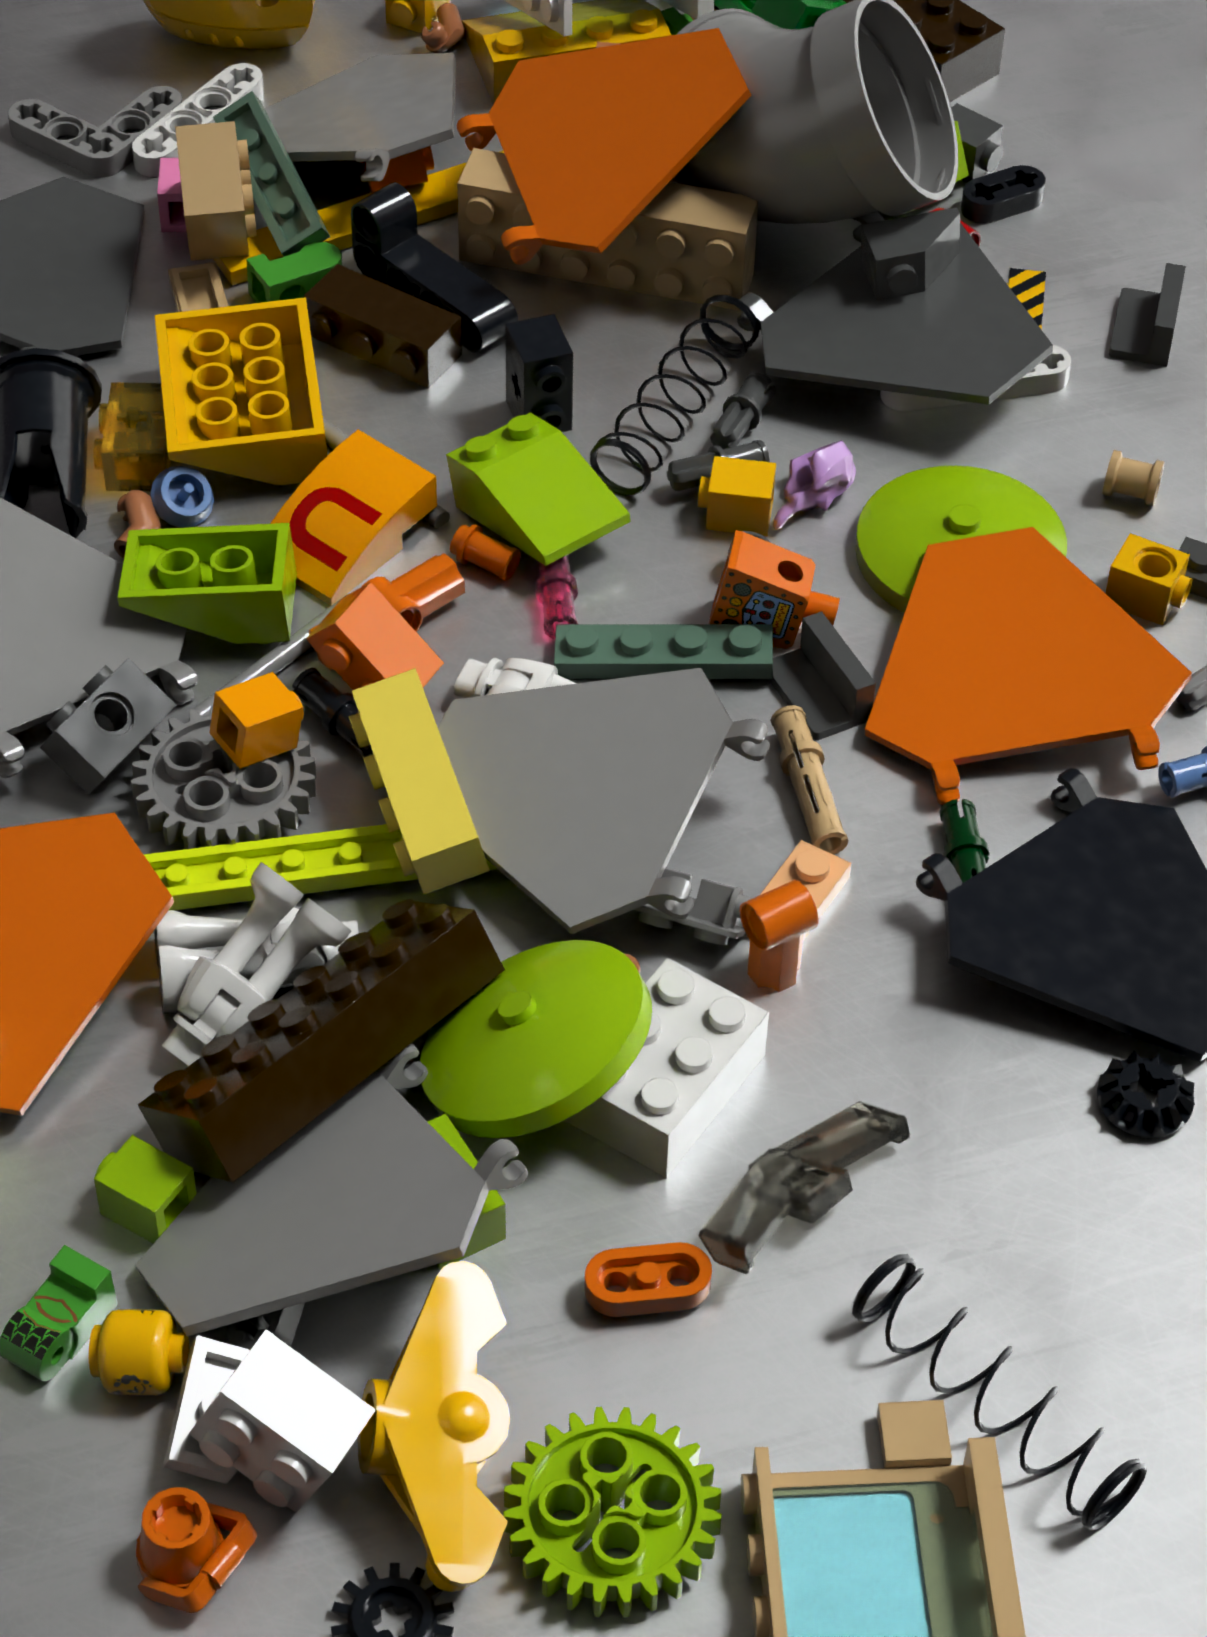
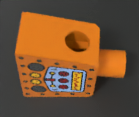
[708,530,840,649]

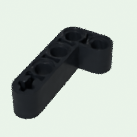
[351,182,519,352]

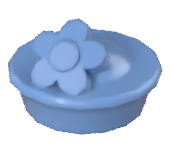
[150,466,214,528]

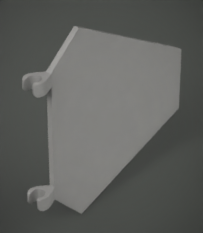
[264,53,456,182]
[0,498,198,778]
[438,668,770,934]
[135,1043,528,1337]

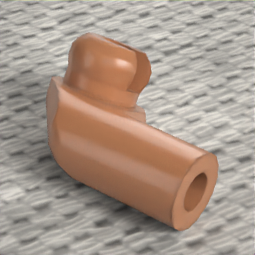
[421,3,465,53]
[114,490,161,559]

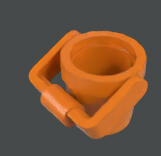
[136,1487,257,1613]

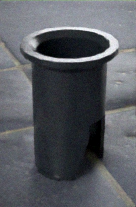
[0,348,102,538]

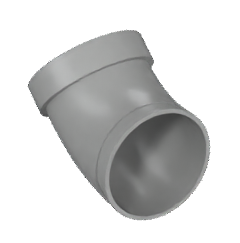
[670,0,958,224]

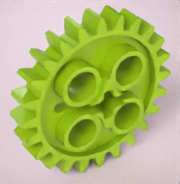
[503,1407,722,1618]

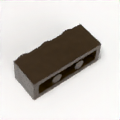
[303,264,462,388]

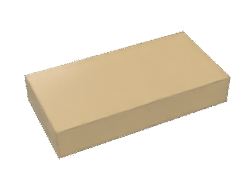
[168,262,228,312]

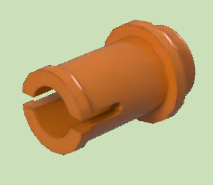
[450,524,521,581]

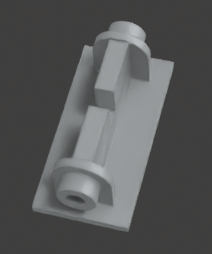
[634,868,752,945]

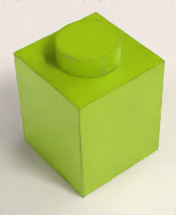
[94,1135,197,1244]

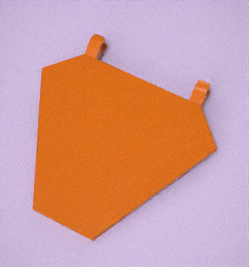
[457,28,752,265]
[865,527,1192,805]
[0,812,174,1116]

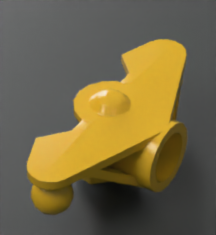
[357,1261,510,1592]

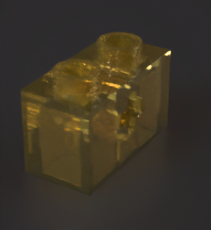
[93,382,172,491]

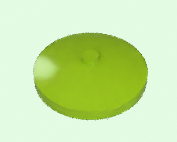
[855,466,1067,613]
[420,940,652,1138]

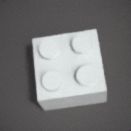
[189,1330,375,1513]

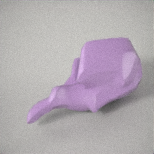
[773,440,856,530]

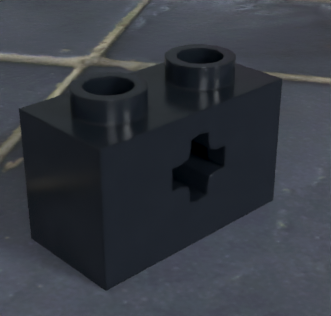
[505,314,573,432]

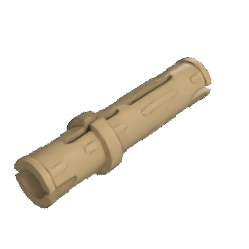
[770,705,849,855]

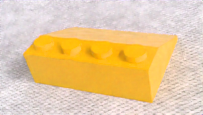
[462,0,672,104]
[155,297,328,485]

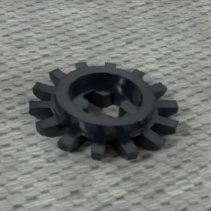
[331,1563,454,1637]

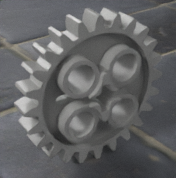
[131,704,316,849]

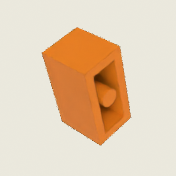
[306,582,444,690]

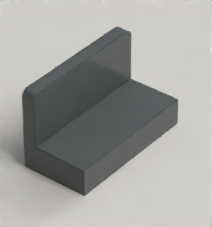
[1109,263,1186,367]
[769,611,876,740]

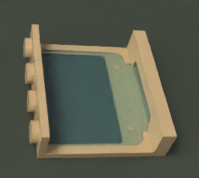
[741,1437,1026,1637]

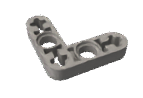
[8,86,182,177]

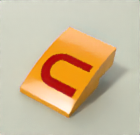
[270,429,437,606]

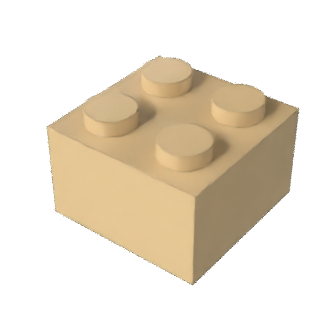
[175,121,257,261]

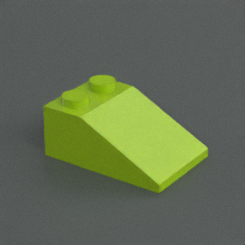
[446,412,631,566]
[117,523,297,644]

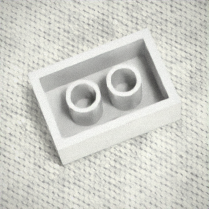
[565,958,769,1178]

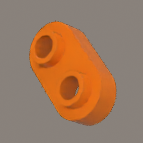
[584,1242,712,1317]

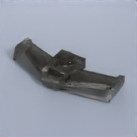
[698,1101,910,1274]

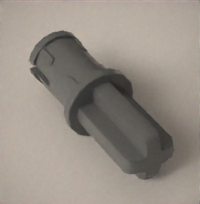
[710,372,776,449]
[666,440,770,491]

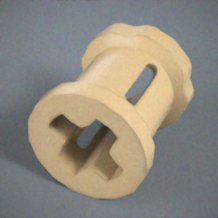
[1102,450,1165,506]

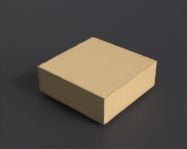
[877,1400,952,1468]

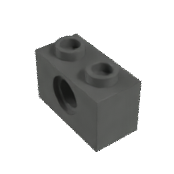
[40,658,177,795]

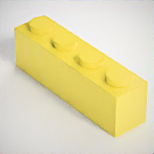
[348,668,490,894]

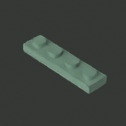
[213,91,330,256]
[554,624,773,679]

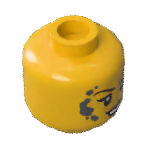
[88,1309,189,1396]

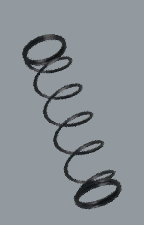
[590,295,759,495]
[852,1254,1147,1530]

